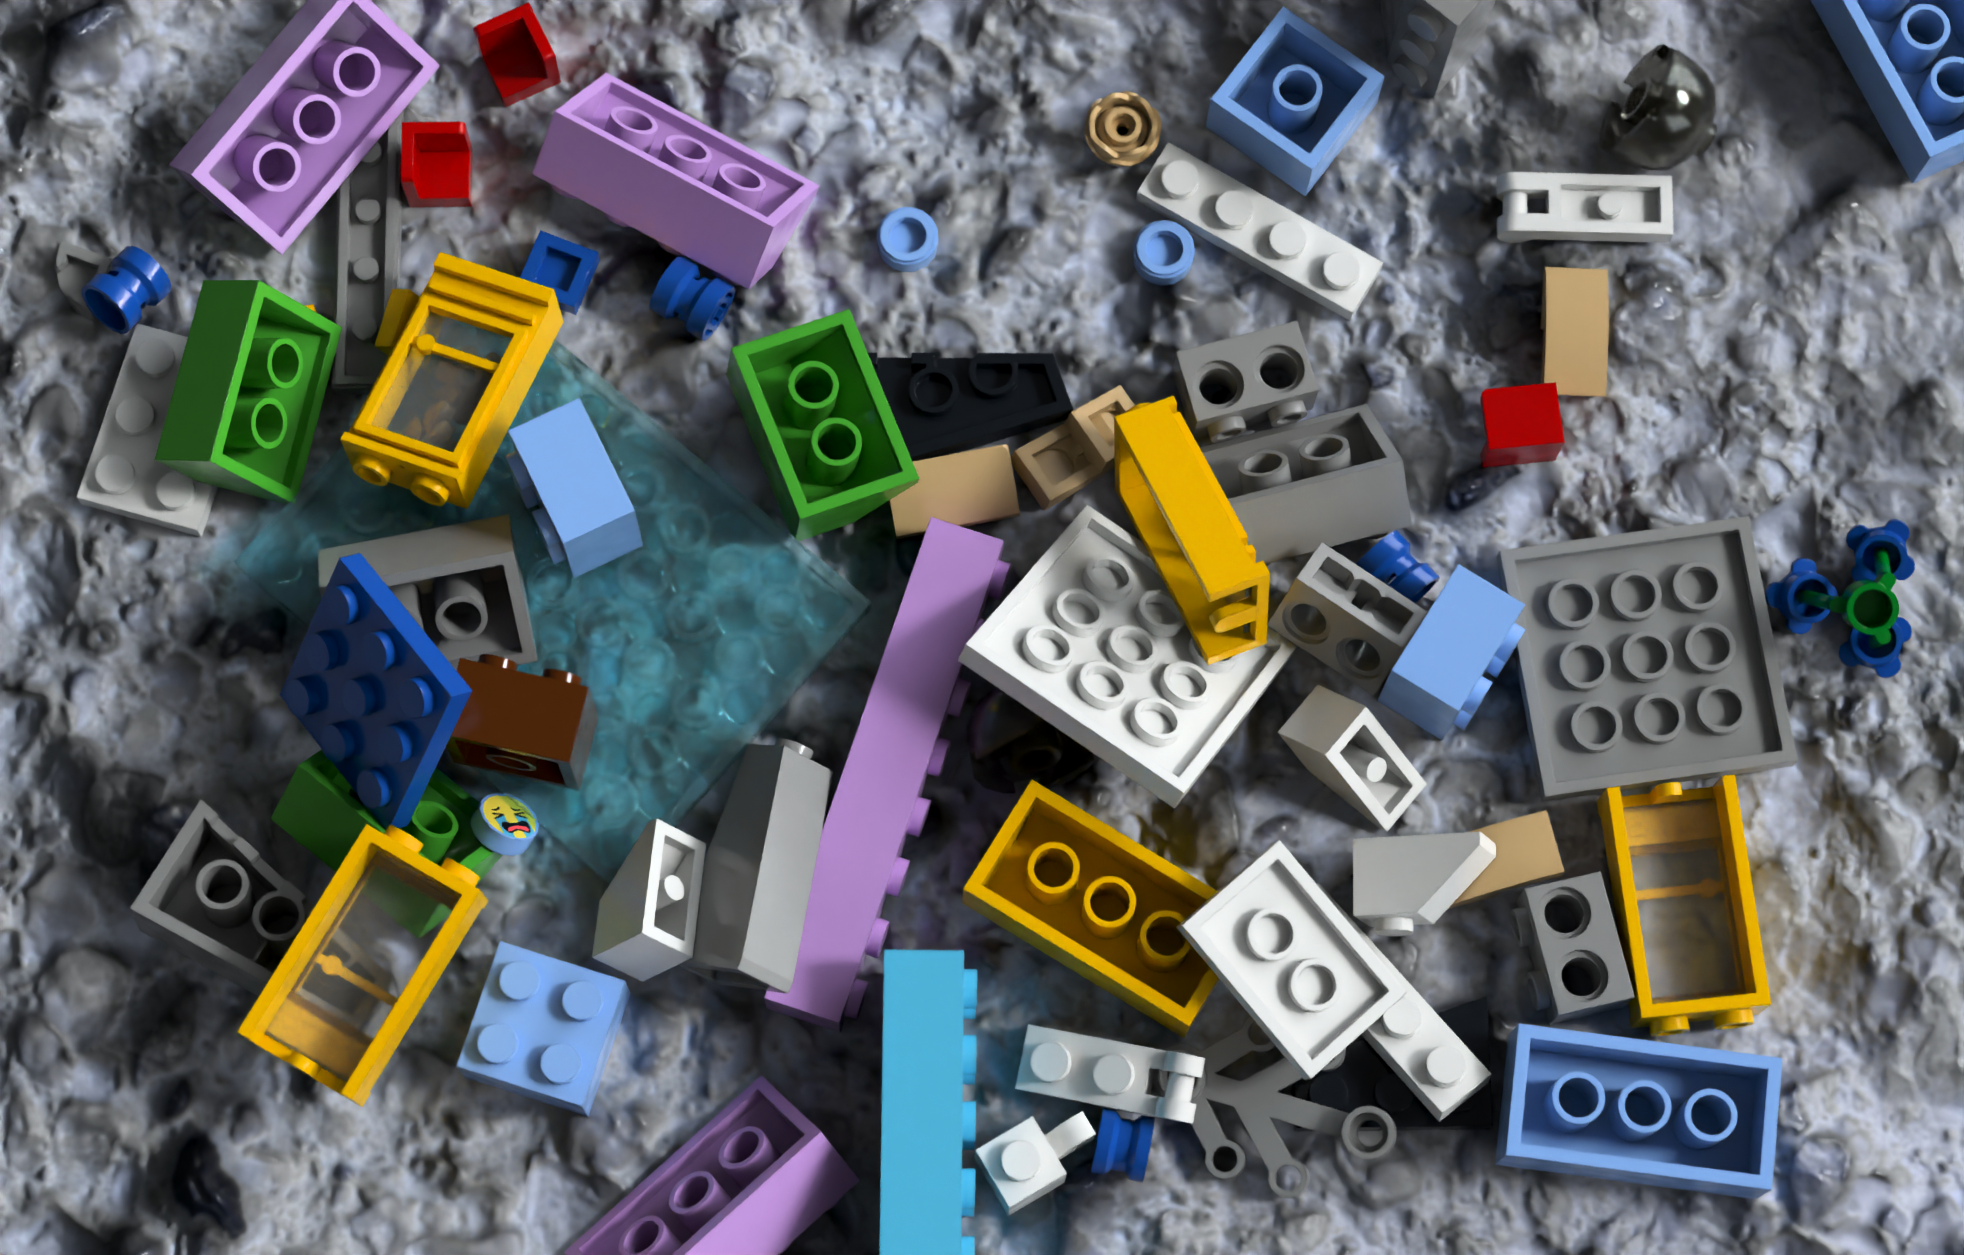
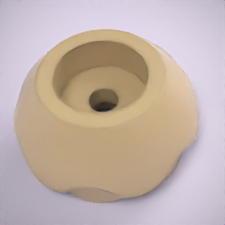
[1084,91,1161,167]

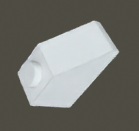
[1278,685,1427,832]
[592,818,706,982]
[1353,831,1496,936]

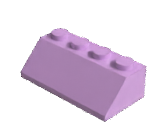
[169,0,440,255]
[532,73,820,289]
[564,1075,860,1255]

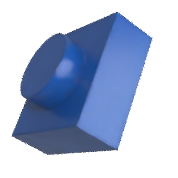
[520,230,600,315]

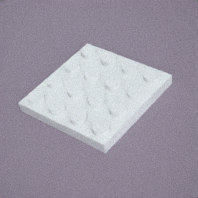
[958,505,1297,808]

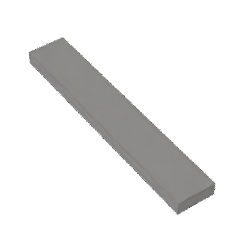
[332,110,404,395]

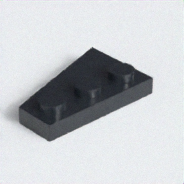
[868,353,1073,462]
[1292,996,1493,1132]

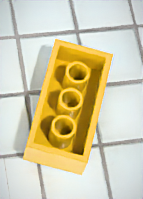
[962,779,1220,1038]

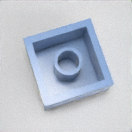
[1205,6,1385,196]
[505,398,643,578]
[1377,564,1526,741]
[456,941,631,1117]

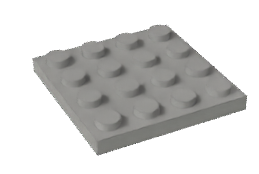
[1497,516,1798,802]

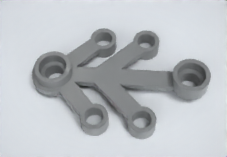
[1151,1016,1397,1198]

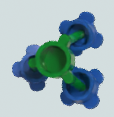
[1765,519,1915,678]

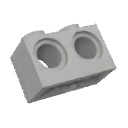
[1172,320,1318,442]
[1267,542,1428,696]
[1511,871,1635,1025]

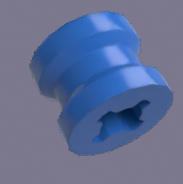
[1091,1107,1155,1183]

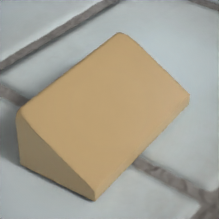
[889,444,1020,540]

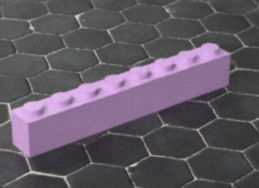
[764,517,1011,1033]

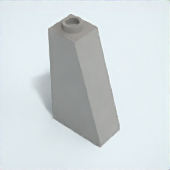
[678,738,833,994]

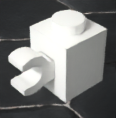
[974,1111,1096,1216]

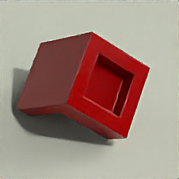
[473,2,561,108]
[401,122,473,208]
[1480,382,1565,467]

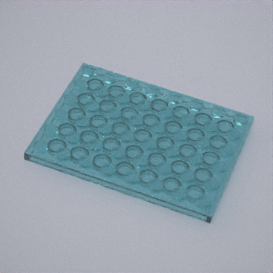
[234,321,872,885]

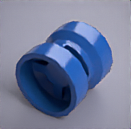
[81,246,172,334]
[649,256,735,341]
[1356,530,1440,604]

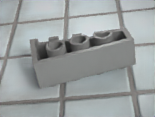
[130,799,398,1039]

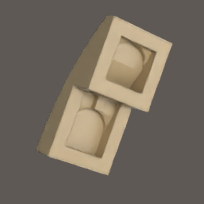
[1540,267,1609,397]
[1011,385,1135,511]
[1448,810,1565,909]

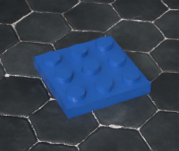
[279,553,472,830]

